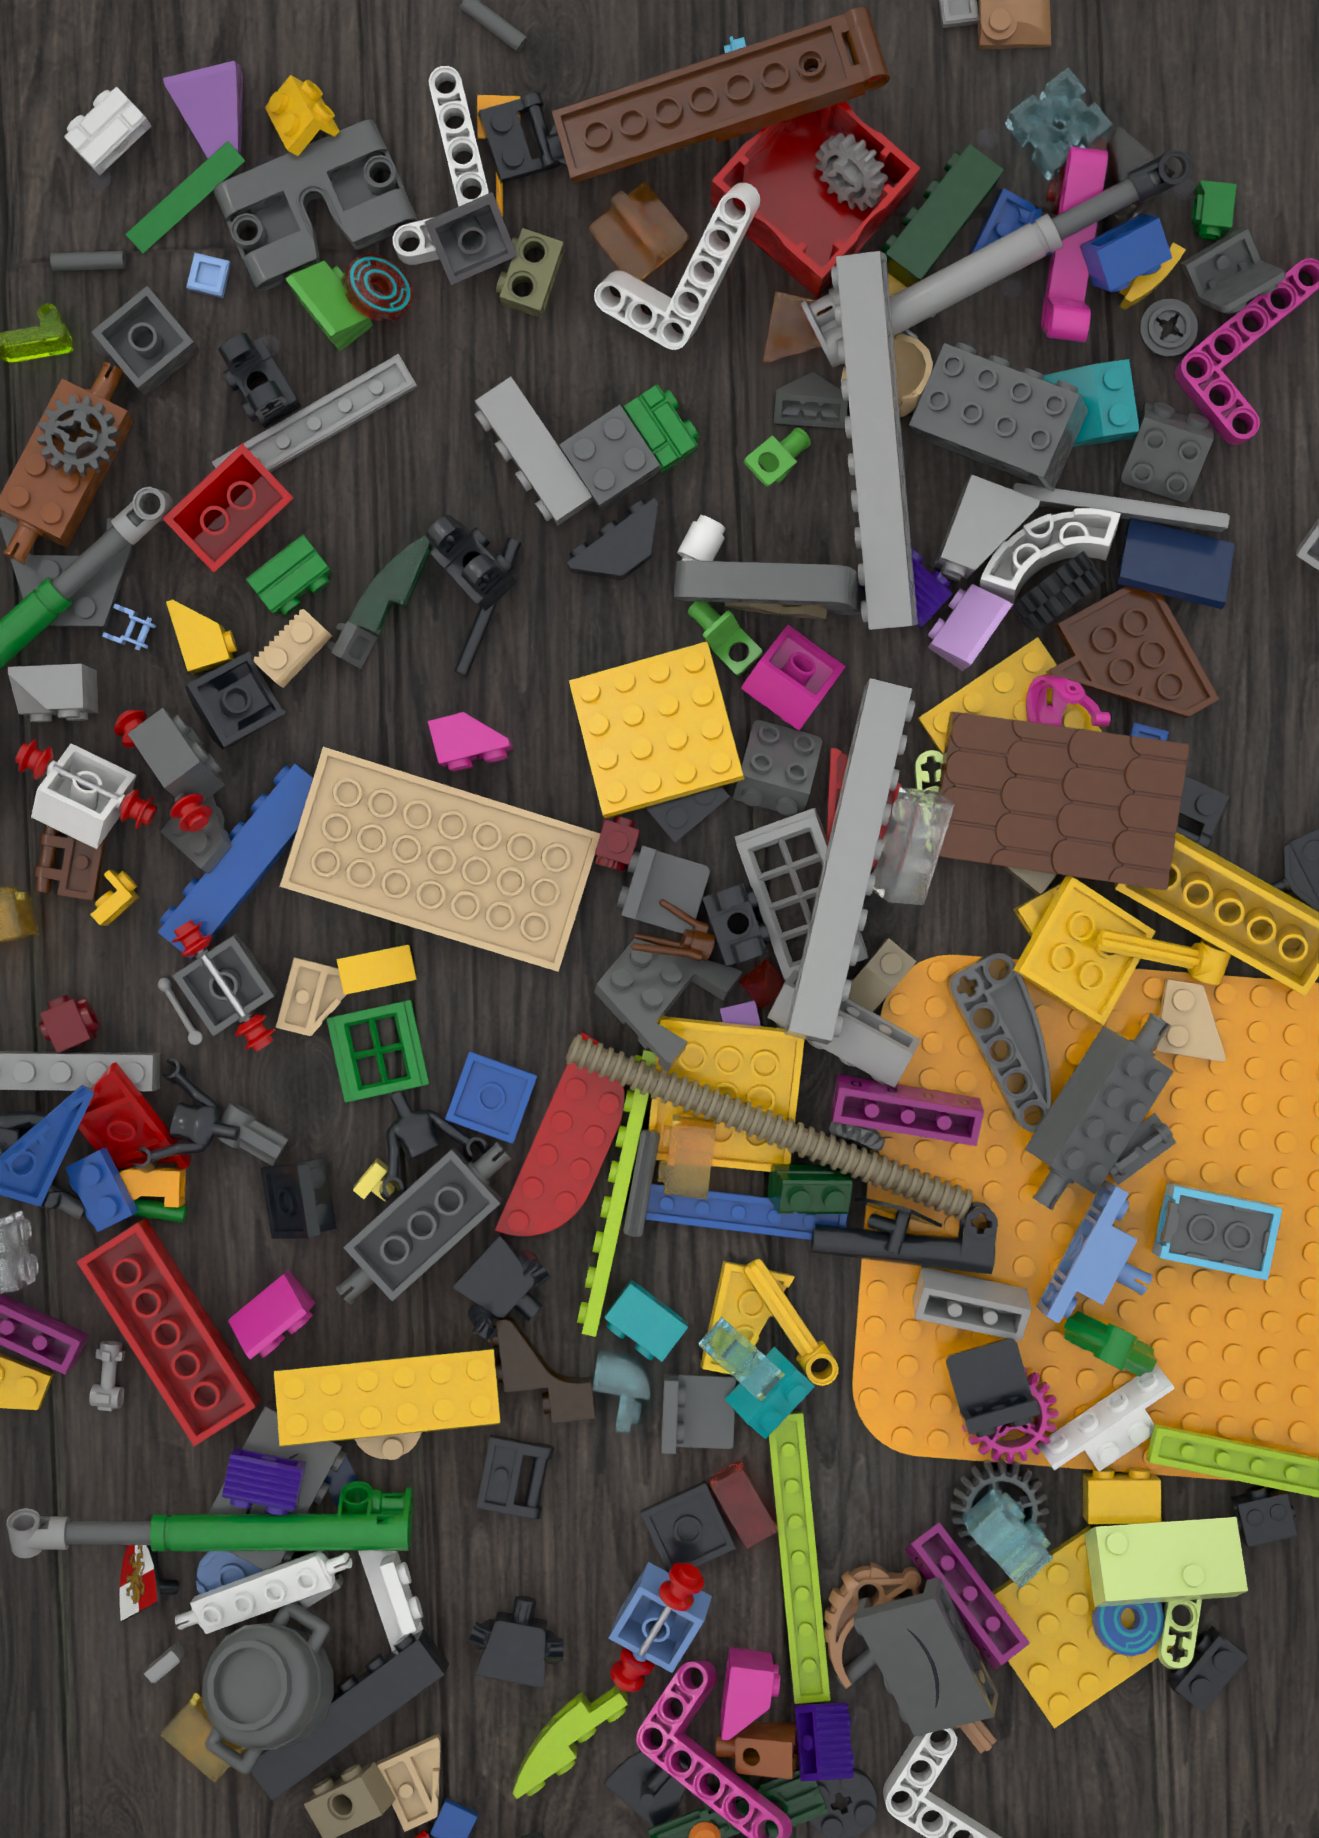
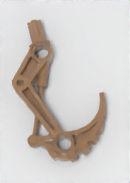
[824,1562,997,1754]

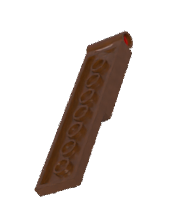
[552,7,890,184]

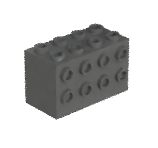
[909,342,1089,491]

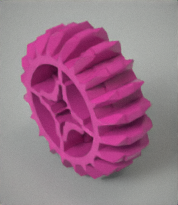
[959,1366,1059,1463]

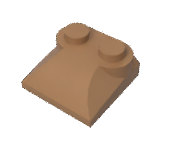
[977,0,1051,50]

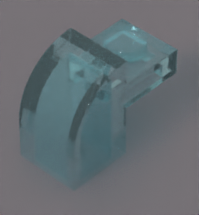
[698,1317,785,1402]
[592,1349,650,1434]

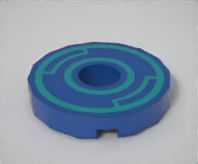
[1092,1602,1164,1656]

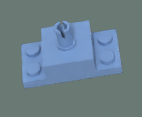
[1036,1180,1152,1323]

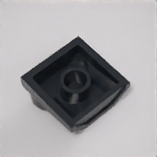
[185,651,286,750]

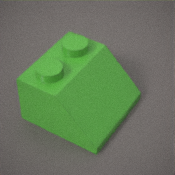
[286,261,373,352]

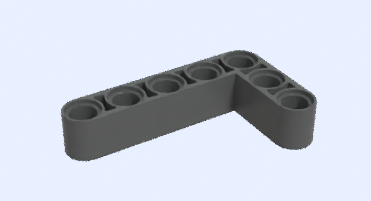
[673,560,865,615]

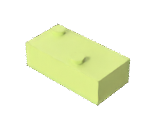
[1084,1517,1248,1607]

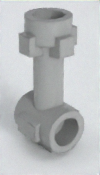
[89,1341,125,1411]

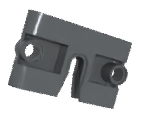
[213,119,418,291]

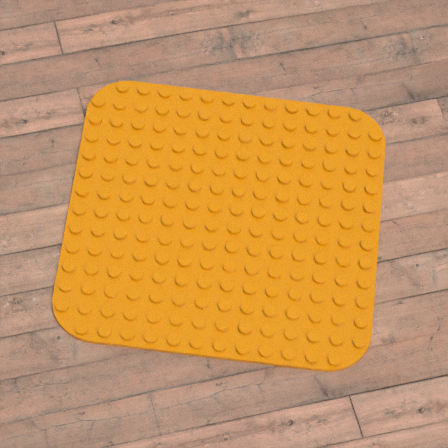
[852,955,1319,1481]

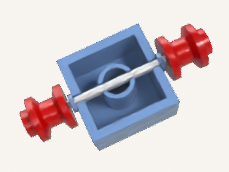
[608,1562,712,1692]

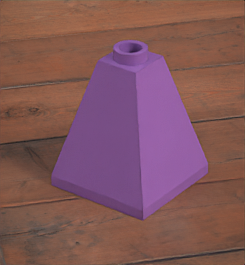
[163,61,243,158]

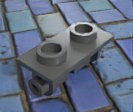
[1109,1113,1176,1185]

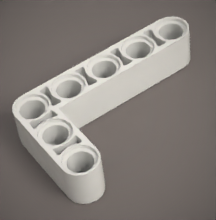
[393,66,489,265]
[594,183,760,350]
[883,1727,1002,1838]

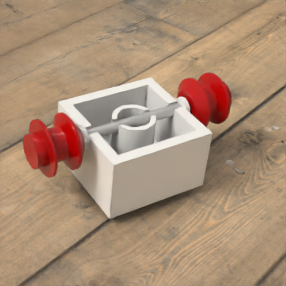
[15,739,158,849]

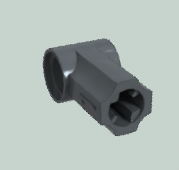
[214,1102,290,1166]

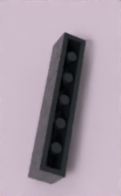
[251,1629,449,1801]

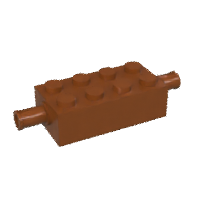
[0,362,134,564]

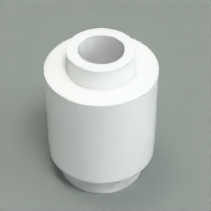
[677,515,726,561]

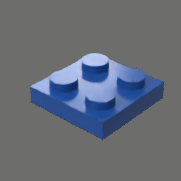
[445,1051,538,1144]

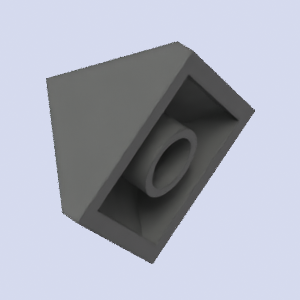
[424,192,517,285]

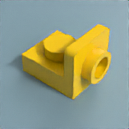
[90,870,140,926]

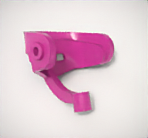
[1026,674,1111,727]

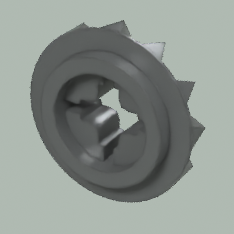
[1139,299,1198,358]
[829,1120,885,1151]

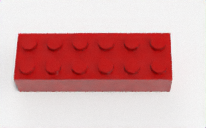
[77,1218,262,1446]

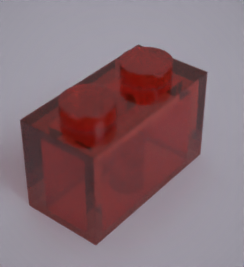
[710,1460,778,1549]

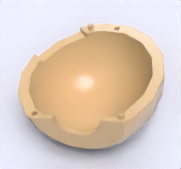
[841,334,933,418]

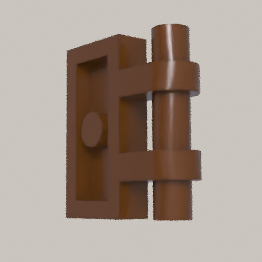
[34,825,107,901]

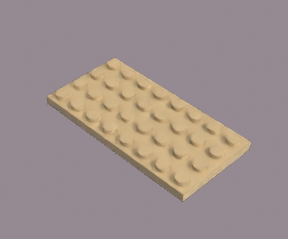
[280,747,600,972]

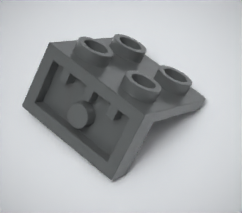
[661,1373,736,1454]

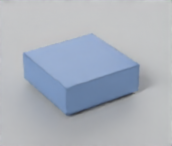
[186,253,232,299]

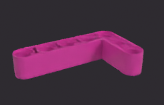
[1041,146,1108,343]
[1175,258,1319,445]
[636,1660,792,1838]

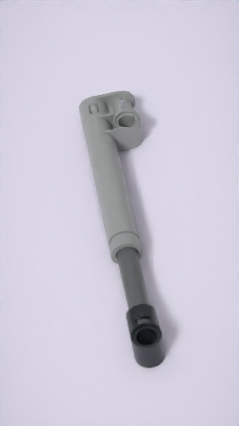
[800,150,1192,368]

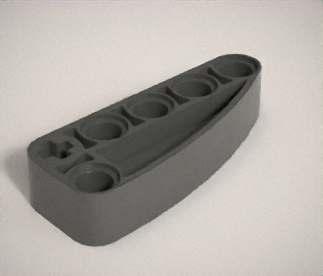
[947,953,1051,1132]

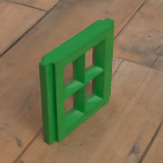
[326,1000,430,1103]

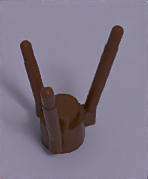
[631,899,715,961]

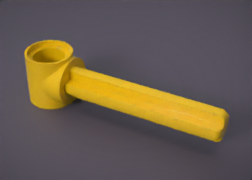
[1096,929,1231,985]
[744,1258,838,1386]

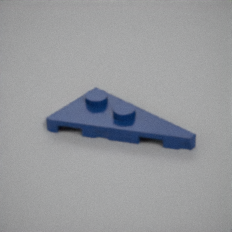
[0,1085,94,1207]

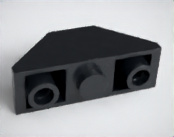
[567,498,659,580]

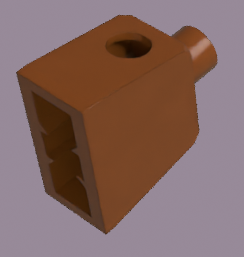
[716,1722,799,1779]

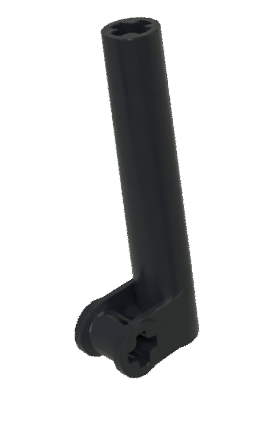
[811,1201,998,1274]

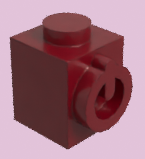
[595,816,640,872]
[39,995,100,1053]

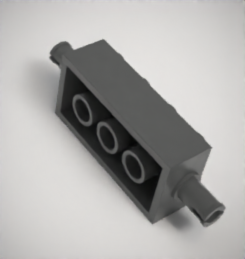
[1025,1013,1174,1210]
[336,1141,512,1304]

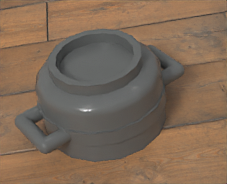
[202,1602,334,1775]

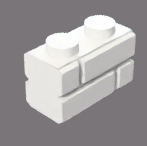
[64,87,152,176]

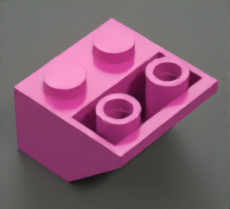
[428,712,514,772]
[228,1270,316,1359]

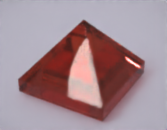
[739,959,785,1009]

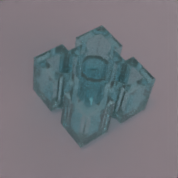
[1005,67,1113,181]
[962,1489,1053,1589]

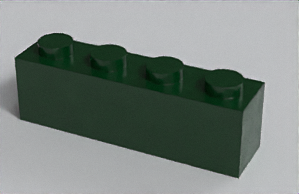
[881,144,1004,287]

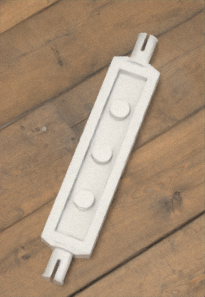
[175,1551,352,1634]

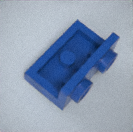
[65,1147,139,1232]

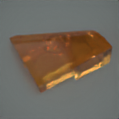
[763,292,833,362]

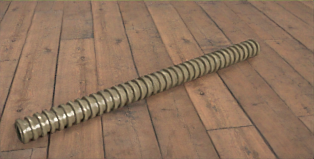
[565,1034,973,1220]

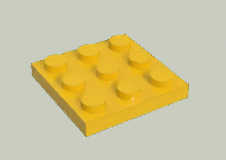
[1013,876,1156,1025]

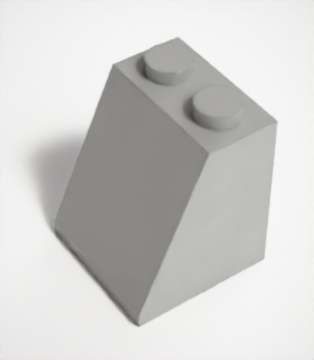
[933,475,1040,581]

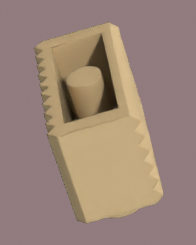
[254,609,333,688]

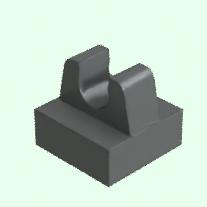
[327,621,377,669]

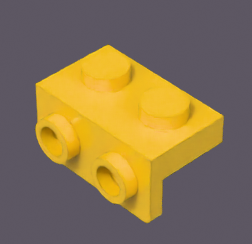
[265,75,340,156]

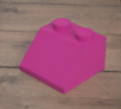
[741,625,846,730]
[720,1647,780,1740]

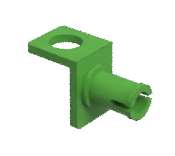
[744,428,811,487]
[688,601,763,676]

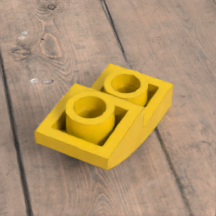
[1119,242,1186,310]
[336,945,417,995]

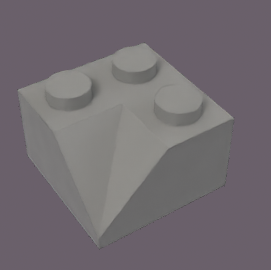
[8,664,99,723]

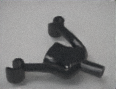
[133,1058,240,1173]
[379,1090,487,1200]

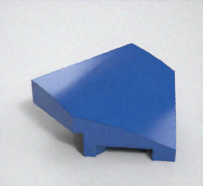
[968,188,1052,256]

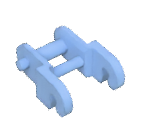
[102,604,156,651]

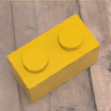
[1083,1467,1161,1524]

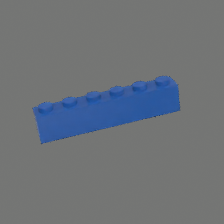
[158,763,313,960]

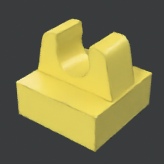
[353,1158,395,1201]

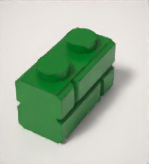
[623,385,700,474]
[246,535,333,616]

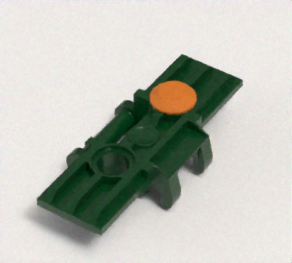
[648,1768,828,1838]

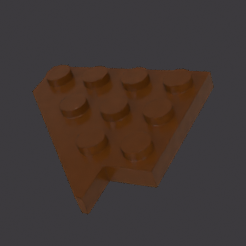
[1046,586,1220,718]

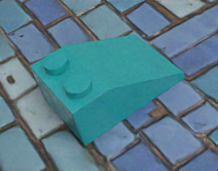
[1043,359,1139,447]

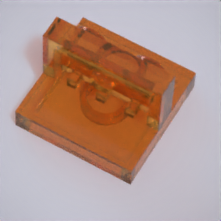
[589,182,690,280]

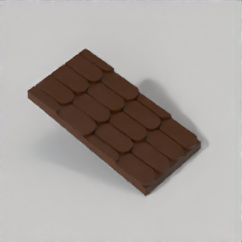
[928,712,1190,890]

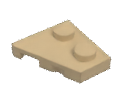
[275,957,347,1036]
[1154,979,1226,1062]
[376,1733,441,1832]

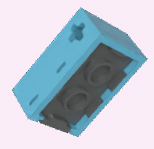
[1152,1182,1282,1280]

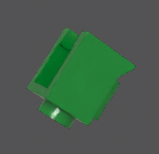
[1191,180,1237,240]

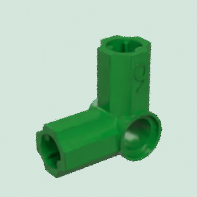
[1063,1311,1157,1377]

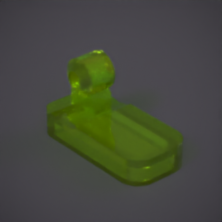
[0,303,73,362]

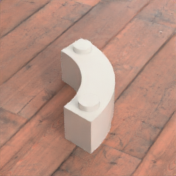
[980,508,1121,603]

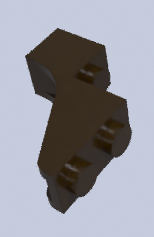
[492,1315,596,1424]

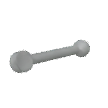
[158,978,203,1045]

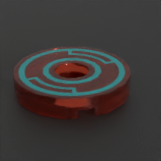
[342,254,413,321]

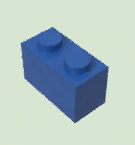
[1080,213,1172,292]

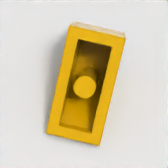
[166,600,237,674]

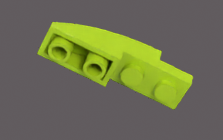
[513,1686,628,1799]

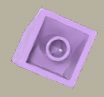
[927,584,1013,671]

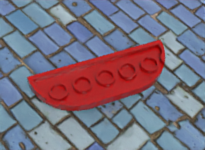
[495,1032,625,1236]

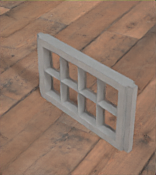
[735,808,869,980]

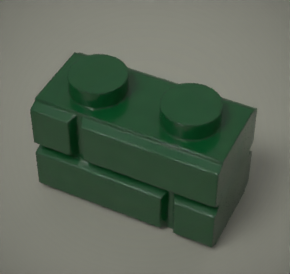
[768,1164,853,1214]

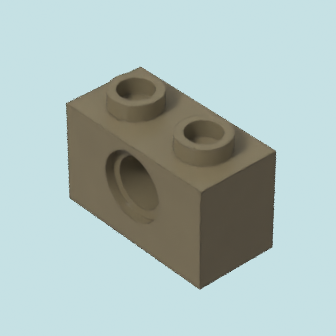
[304,1761,396,1838]

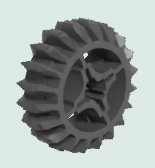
[950,1458,1049,1558]

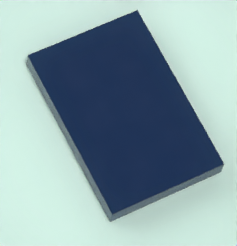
[1117,518,1235,609]

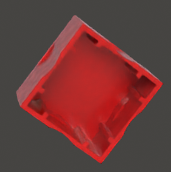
[710,70,921,299]

